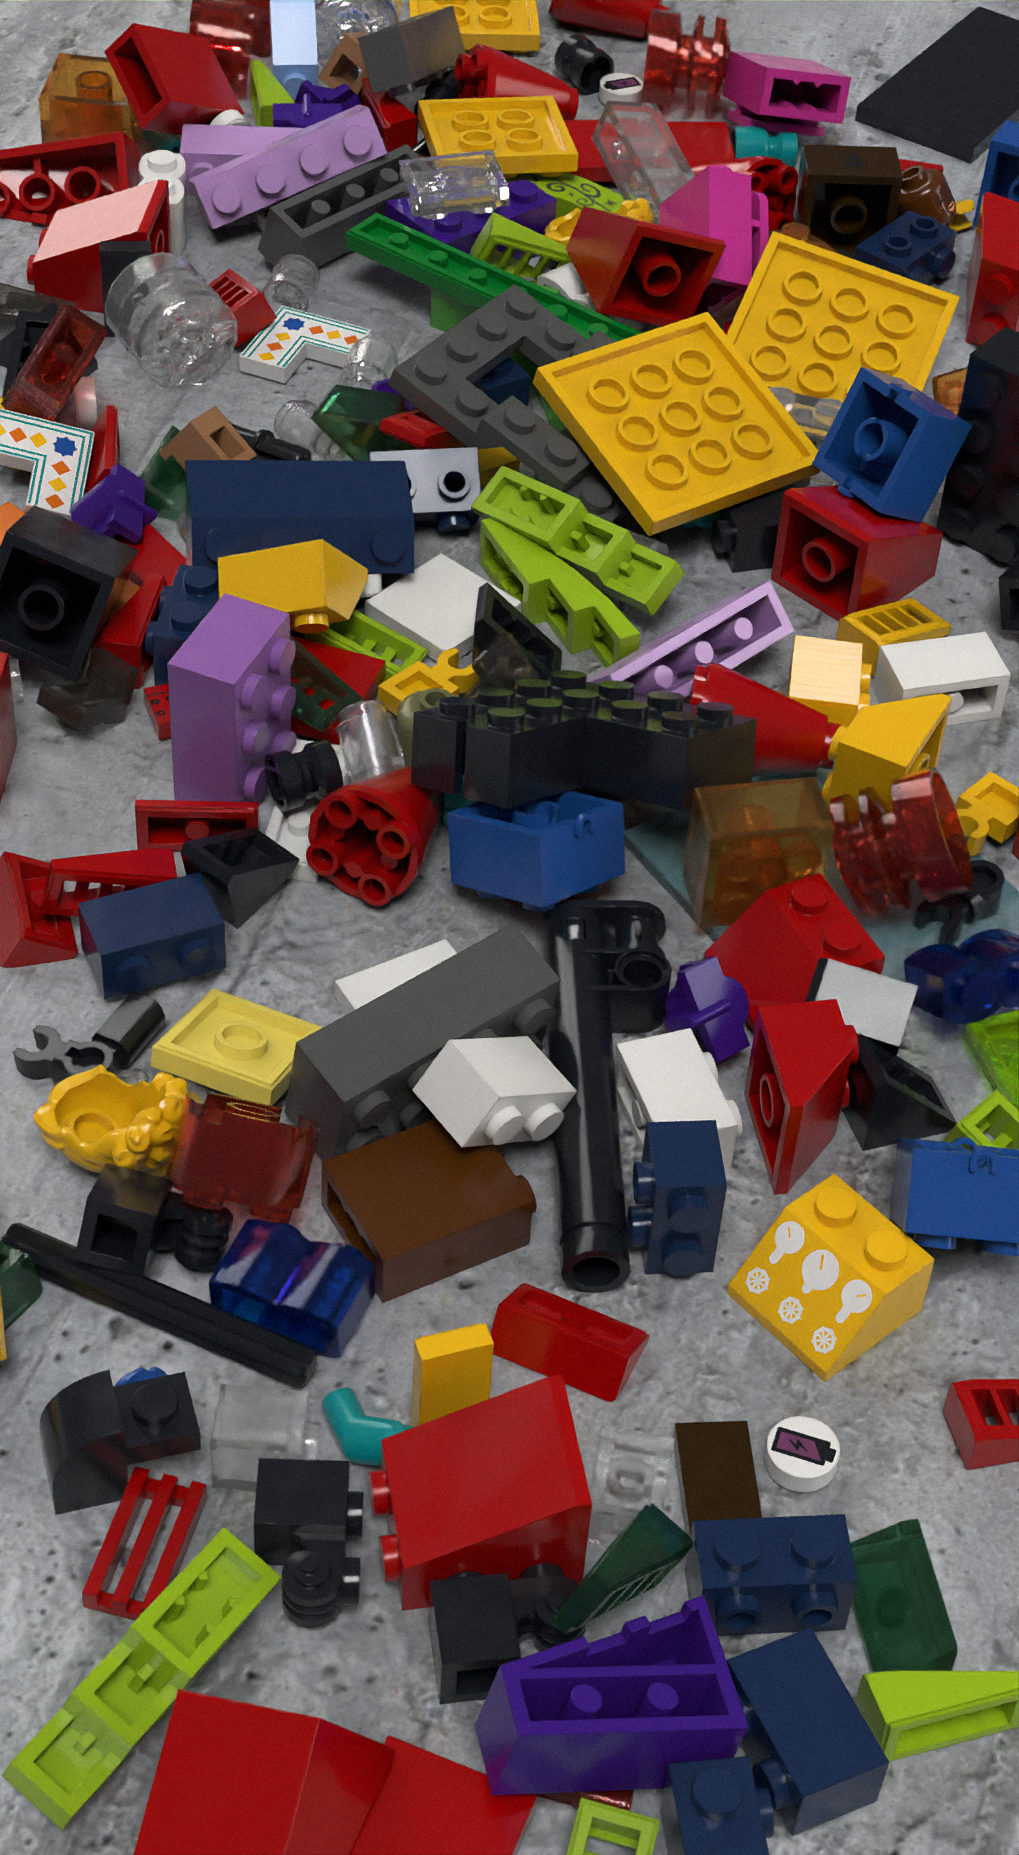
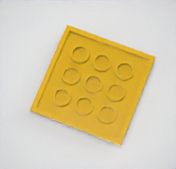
[727,231,960,435]
[532,312,821,536]

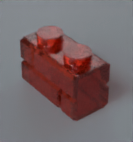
[1,303,108,422]

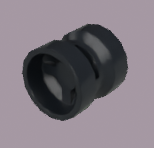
[554,34,614,94]
[265,739,343,812]

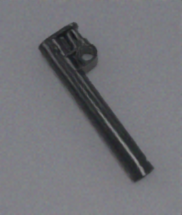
[541,900,672,1293]

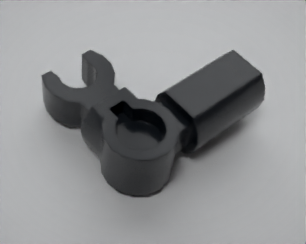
[897,821,1005,948]
[13,991,165,1084]

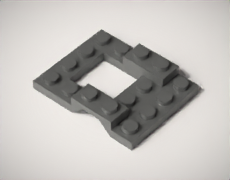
[388,284,631,525]

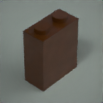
[322,1118,537,1303]

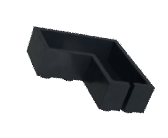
[936,326,1019,568]
[411,670,757,811]

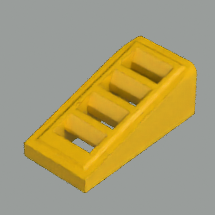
[836,598,952,677]

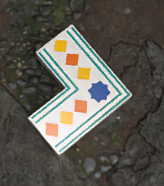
[239,306,372,384]
[0,408,95,521]

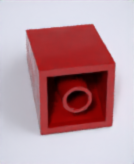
[27,180,172,313]
[966,191,1019,347]
[565,206,726,326]
[771,485,943,622]
[368,1375,592,1611]
[133,1689,395,1855]

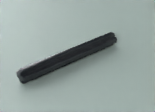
[0,1223,317,1387]

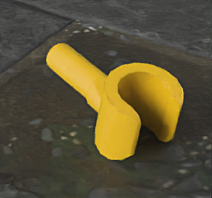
[949,199,974,232]

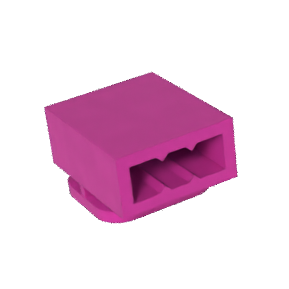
[722,50,851,136]
[659,165,769,316]

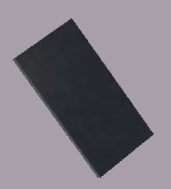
[855,6,1019,164]

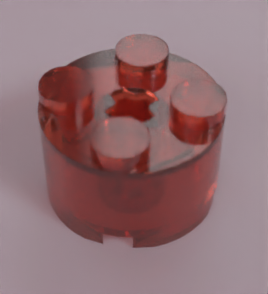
[189,0,255,96]
[166,1092,321,1223]

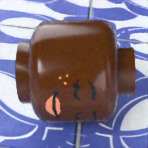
[896,165,957,228]

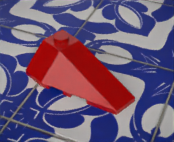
[0,131,141,227]

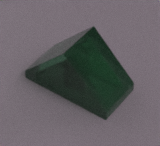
[309,384,410,461]

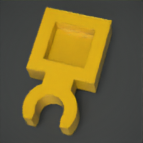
[378,648,480,716]
[940,771,1019,856]

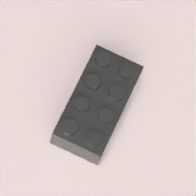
[285,923,561,1161]

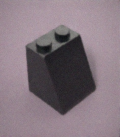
[0,505,139,683]

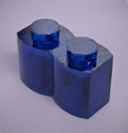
[904,929,1019,1024]
[209,1219,376,1358]

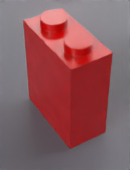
[104,23,244,136]

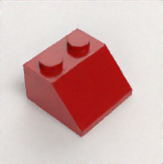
[703,873,886,1031]
[744,999,859,1195]

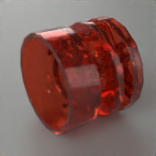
[642,9,731,113]
[828,767,974,921]

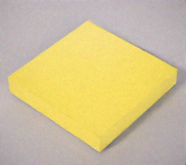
[150,989,323,1109]

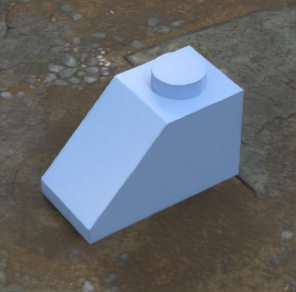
[270,0,318,101]

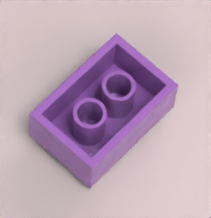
[167,593,296,802]

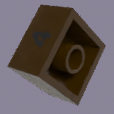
[792,144,903,259]

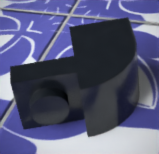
[39,1370,201,1515]

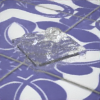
[398,149,509,220]

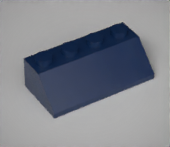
[185,460,414,573]

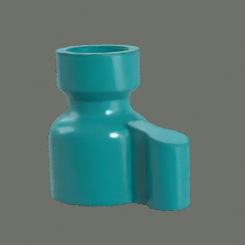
[729,125,798,168]

